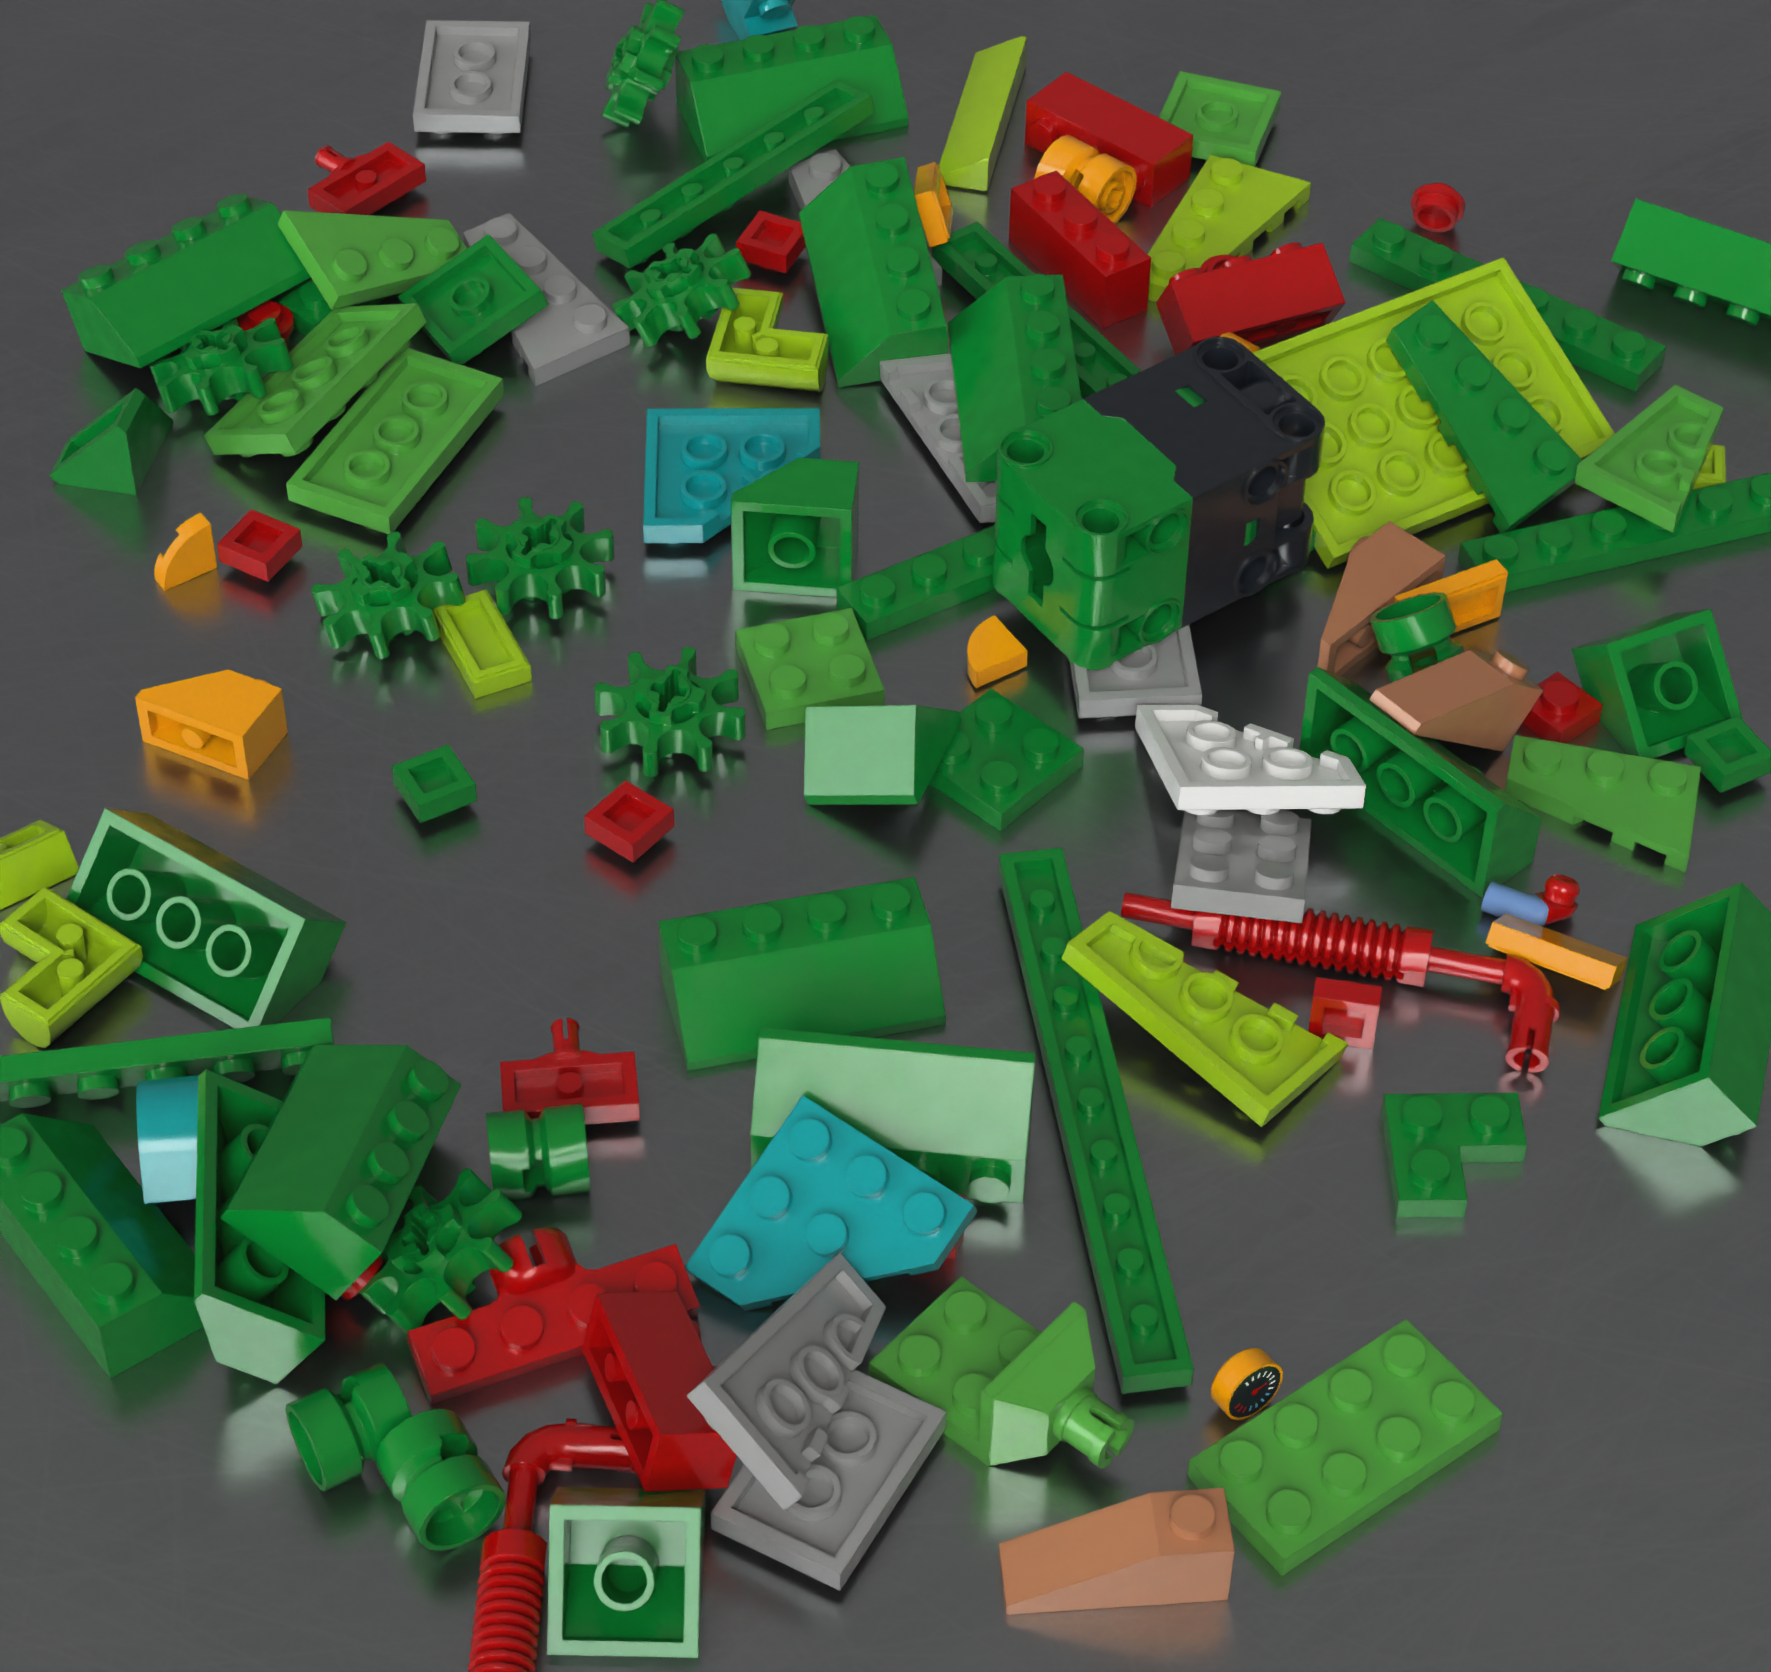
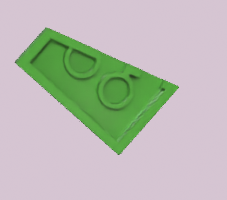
[277,210,467,310]
[1575,384,1724,533]
[1505,735,1701,873]

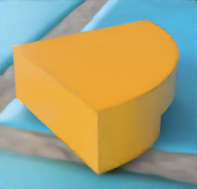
[154,513,217,591]
[967,615,1028,688]

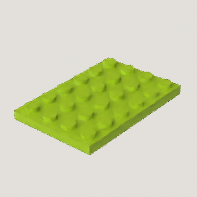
[1253,257,1615,569]

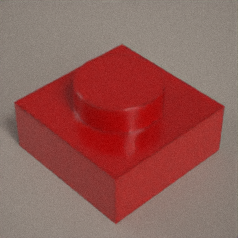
[736,210,806,273]
[217,509,303,582]
[1522,671,1603,744]
[584,780,675,863]
[1308,977,1382,1049]

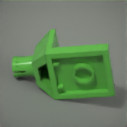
[869,1276,1135,1469]

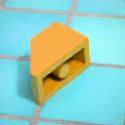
[135,669,288,780]

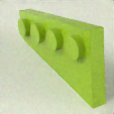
[1148,155,1311,302]
[1061,911,1349,1127]

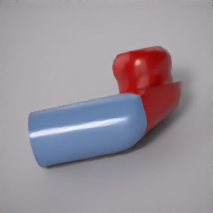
[1481,874,1580,926]

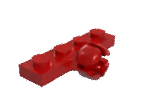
[407,1227,700,1405]

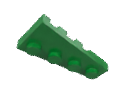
[1386,300,1583,533]

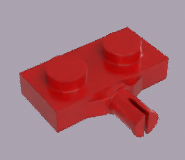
[307,141,426,215]
[500,1018,640,1125]

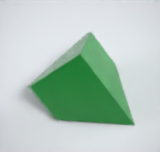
[49,388,174,495]

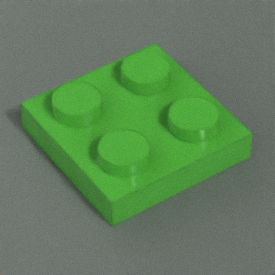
[1159,71,1282,167]
[735,608,885,730]

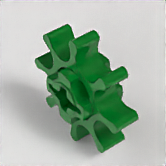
[601,0,685,128]
[612,234,751,347]
[149,318,294,416]
[466,497,614,619]
[311,532,466,659]
[594,647,746,777]
[358,1168,522,1334]

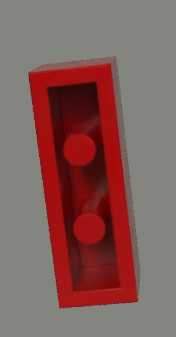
[1025,72,1193,208]
[1009,170,1151,329]
[1156,242,1346,355]
[582,1291,738,1492]

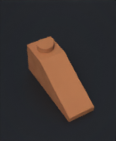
[1317,521,1446,676]
[1369,649,1543,752]
[998,1488,1235,1615]

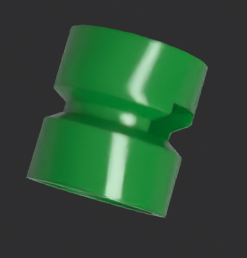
[1370,592,1464,683]
[486,1103,591,1200]
[285,1362,412,1492]
[375,1408,506,1551]

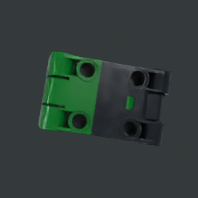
[993,337,1325,670]

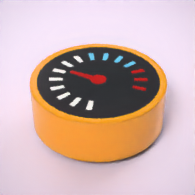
[1211,1348,1283,1420]

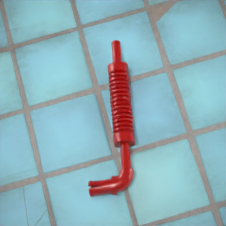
[1121,892,1560,1073]
[468,1418,637,1672]

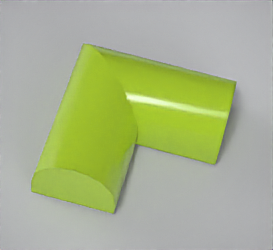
[706,287,829,392]
[0,886,143,1048]

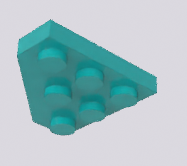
[643,408,820,544]
[685,1095,978,1311]

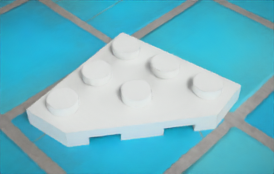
[1135,705,1366,815]

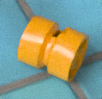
[1034,135,1137,224]

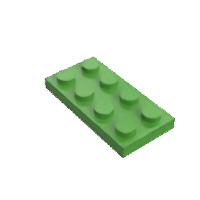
[204,303,427,457]
[286,348,504,534]
[1187,1319,1503,1576]

